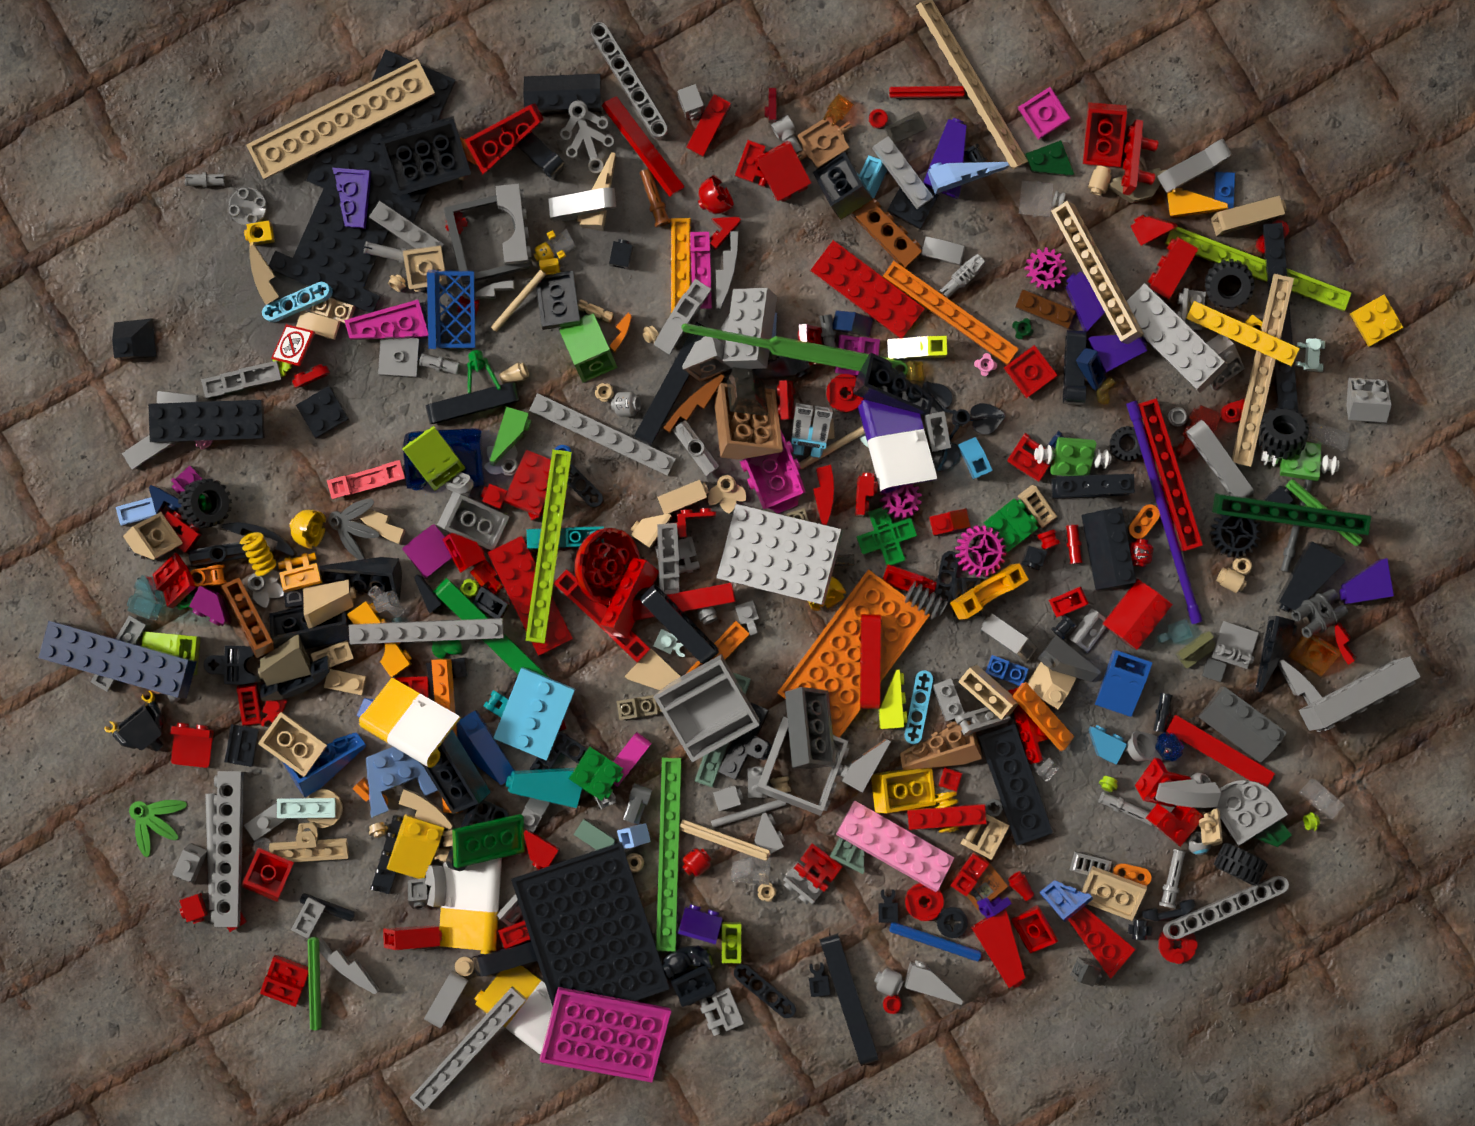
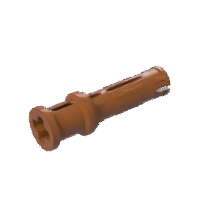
[639,169,671,227]

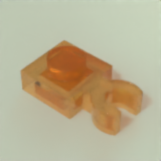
[823,94,854,126]

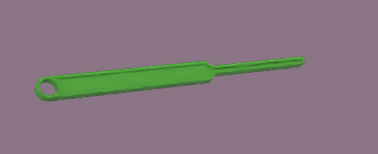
[681,323,908,375]

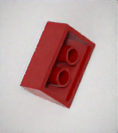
[1102,579,1173,650]

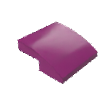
[835,335,880,376]
[402,524,452,579]

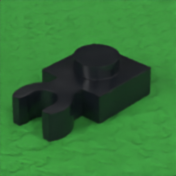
[878,889,898,923]
[808,962,830,997]

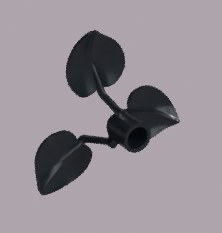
[922,381,1006,471]

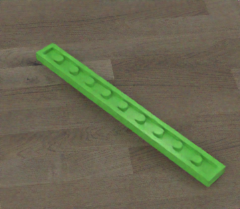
[656,757,681,951]

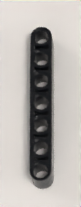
[634,322,708,446]
[819,933,879,1066]

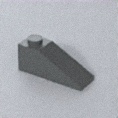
[1037,635,1101,682]
[1070,957,1102,986]

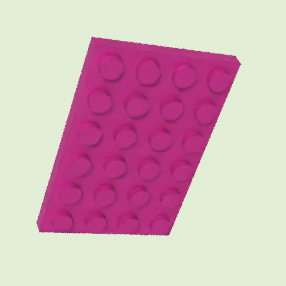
[539,987,671,1082]

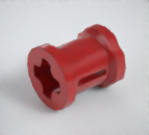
[457,296,480,317]

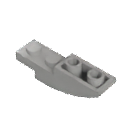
[654,279,711,355]

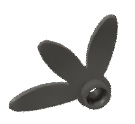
[329,499,379,560]

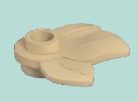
[708,475,746,514]

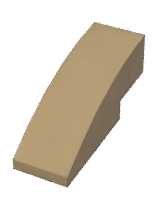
[250,242,279,305]
[351,503,406,545]
[399,788,454,829]

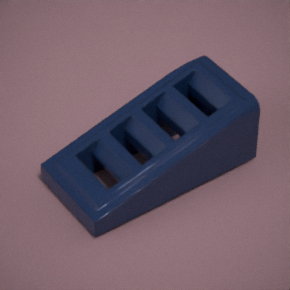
[1076,348,1106,391]

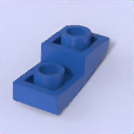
[986,655,1029,686]

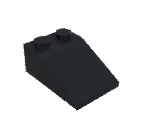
[813,151,873,220]

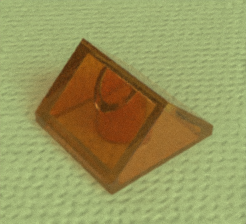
[1289,634,1341,677]

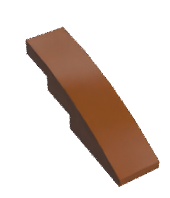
[663,374,725,433]

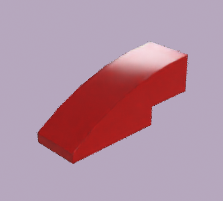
[813,465,834,525]

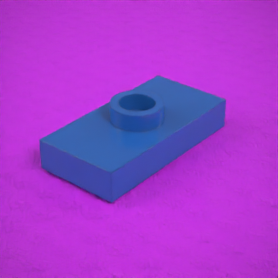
[1214,172,1235,209]

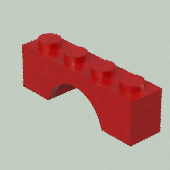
[600,558,659,638]
[907,804,987,830]

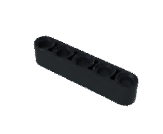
[425,382,520,424]
[640,584,719,664]

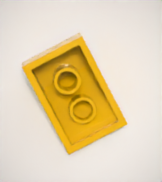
[871,767,936,813]
[387,814,444,879]

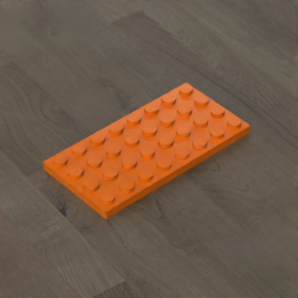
[777,569,930,738]

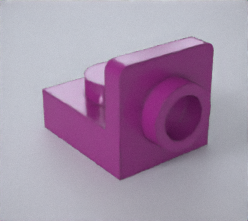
[171,466,203,494]

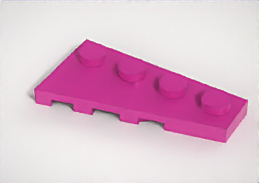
[344,300,428,340]

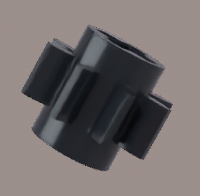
[1128,919,1152,941]

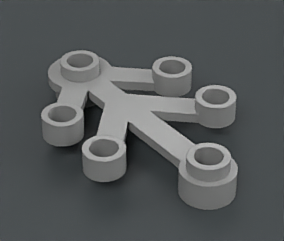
[560,101,614,173]

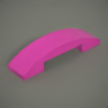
[690,232,712,309]

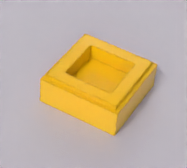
[539,258,560,275]

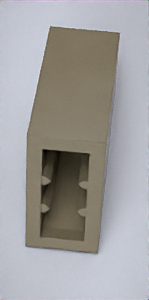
[258,635,311,686]

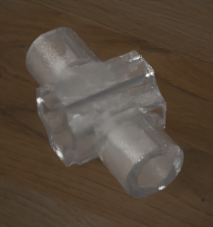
[368,586,404,618]

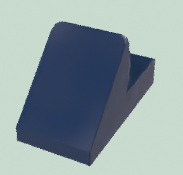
[149,485,181,514]

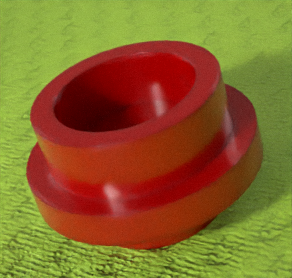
[883,995,902,1014]

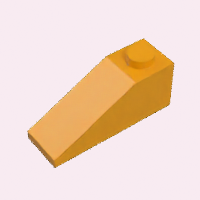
[1167,188,1228,218]

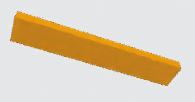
[671,218,690,333]

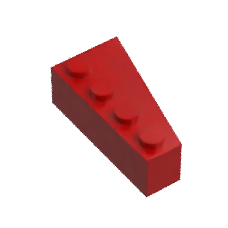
[464,103,544,174]

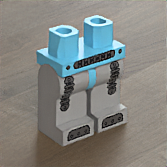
[791,403,833,458]

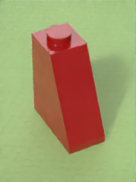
[383,926,442,950]

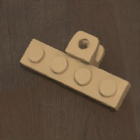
[269,823,349,862]

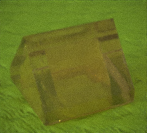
[906,361,924,382]

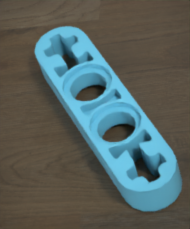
[262,282,333,322]
[904,670,933,744]

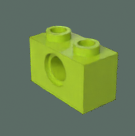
[722,922,741,963]

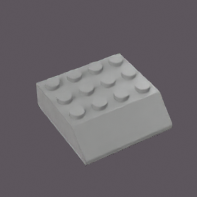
[653,654,760,762]

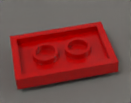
[504,450,551,516]

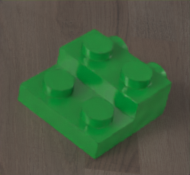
[983,498,1038,552]
[568,746,624,801]

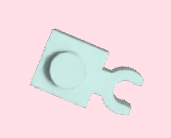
[653,629,685,657]

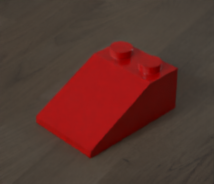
[1083,102,1127,167]

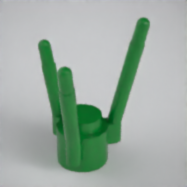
[467,350,501,394]

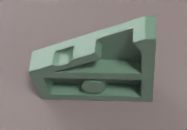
[830,837,864,874]

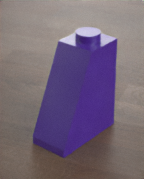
[1065,271,1105,332]
[1086,335,1147,373]
[1339,558,1394,604]

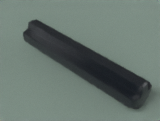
[300,893,355,922]

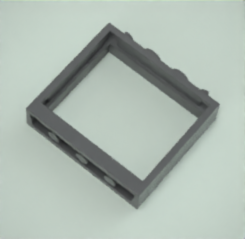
[444,195,532,285]

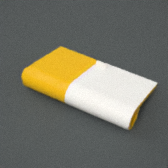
[359,678,461,768]
[439,858,502,954]
[474,965,553,1055]

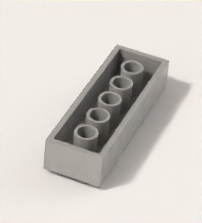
[1127,283,1228,393]
[1299,656,1420,732]

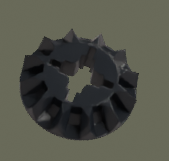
[937,907,968,938]

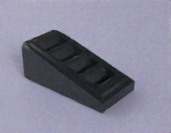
[414,574,443,614]

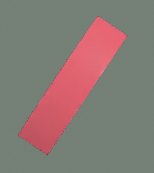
[327,460,406,499]

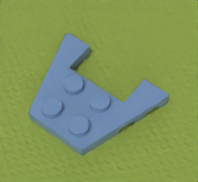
[366,747,438,818]

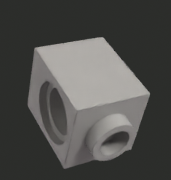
[713,785,743,811]

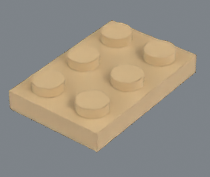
[1081,866,1147,921]

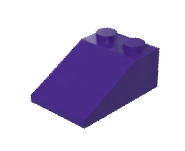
[678,904,722,944]

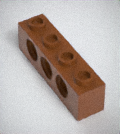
[851,198,922,269]
[222,578,274,658]

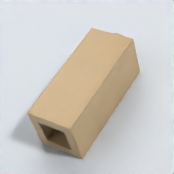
[657,480,709,514]

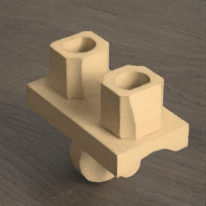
[1199,808,1223,846]

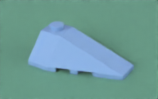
[928,162,1009,194]

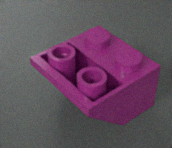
[189,586,232,626]

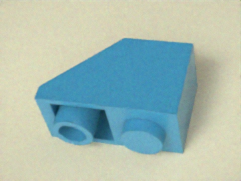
[958,437,993,480]
[1088,725,1127,765]

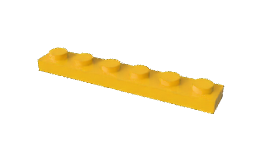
[1186,301,1300,366]

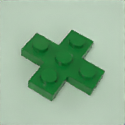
[856,507,917,566]

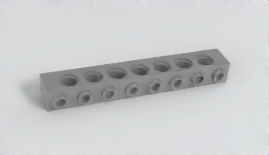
[211,771,244,927]

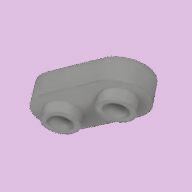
[444,472,474,494]

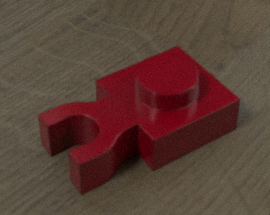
[765,88,776,123]

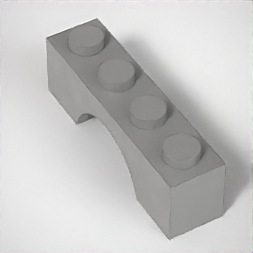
[496,184,531,265]

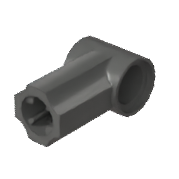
[623,783,652,825]

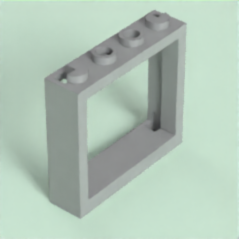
[756,717,849,816]

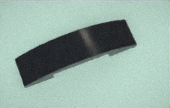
[222,522,297,557]
[260,656,330,701]

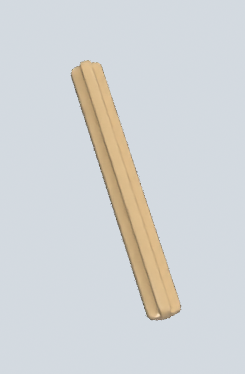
[680,820,770,861]

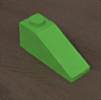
[490,407,531,466]

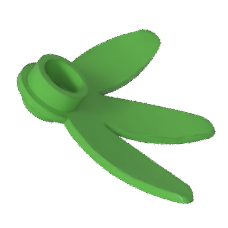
[129,800,187,857]

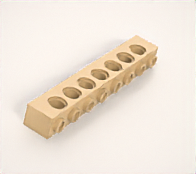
[1051,201,1144,344]

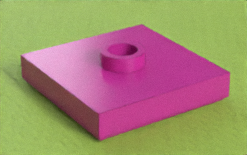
[1018,87,1071,140]

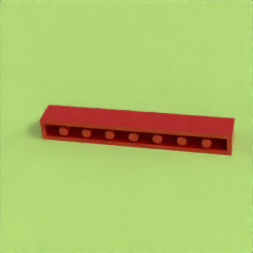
[1138,398,1203,552]

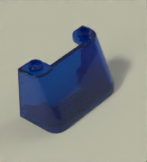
[403,428,484,490]

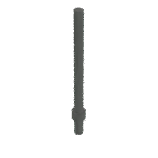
[1281,479,1313,572]

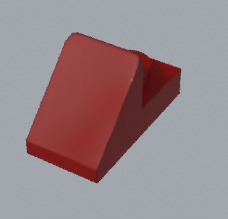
[710,217,741,250]
[929,508,971,536]
[1049,586,1089,618]

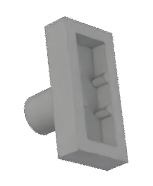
[244,803,287,841]

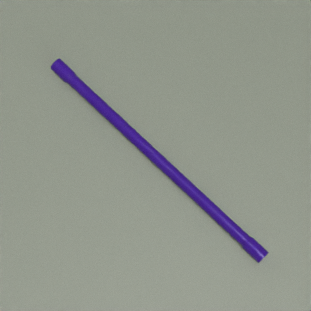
[1126,401,1203,624]

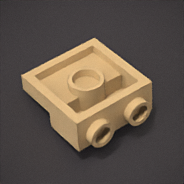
[403,245,448,292]

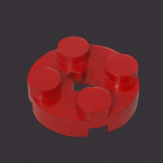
[826,374,864,412]
[905,883,944,921]
[1158,925,1198,964]

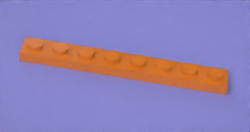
[883,261,1018,365]
[431,659,463,813]

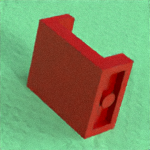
[754,141,811,202]

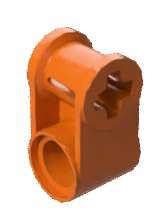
[190,564,227,587]

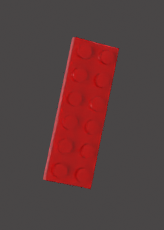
[810,240,925,339]
[487,536,573,656]

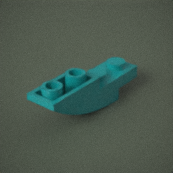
[526,526,604,549]

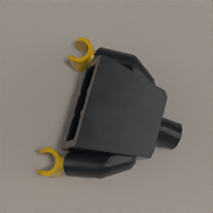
[104,691,164,752]

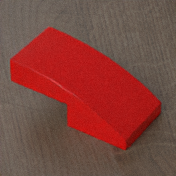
[950,852,989,897]

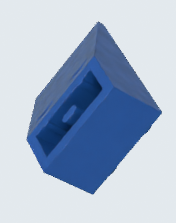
[1095,650,1153,717]

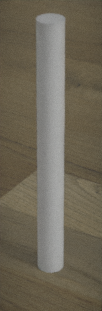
[711,800,786,828]

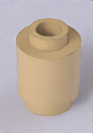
[1088,166,1112,196]
[1216,567,1247,593]

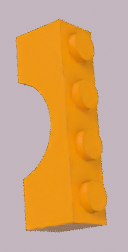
[950,563,1029,619]
[347,601,412,677]

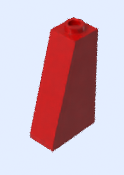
[971,909,1025,988]

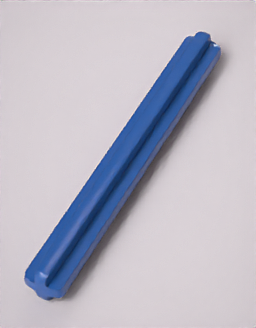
[889,923,982,962]

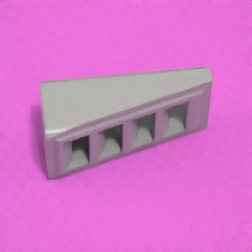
[1070,851,1112,875]

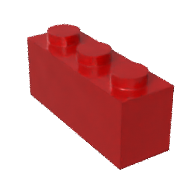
[1147,236,1198,299]

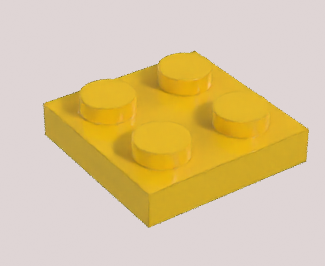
[1350,294,1403,347]

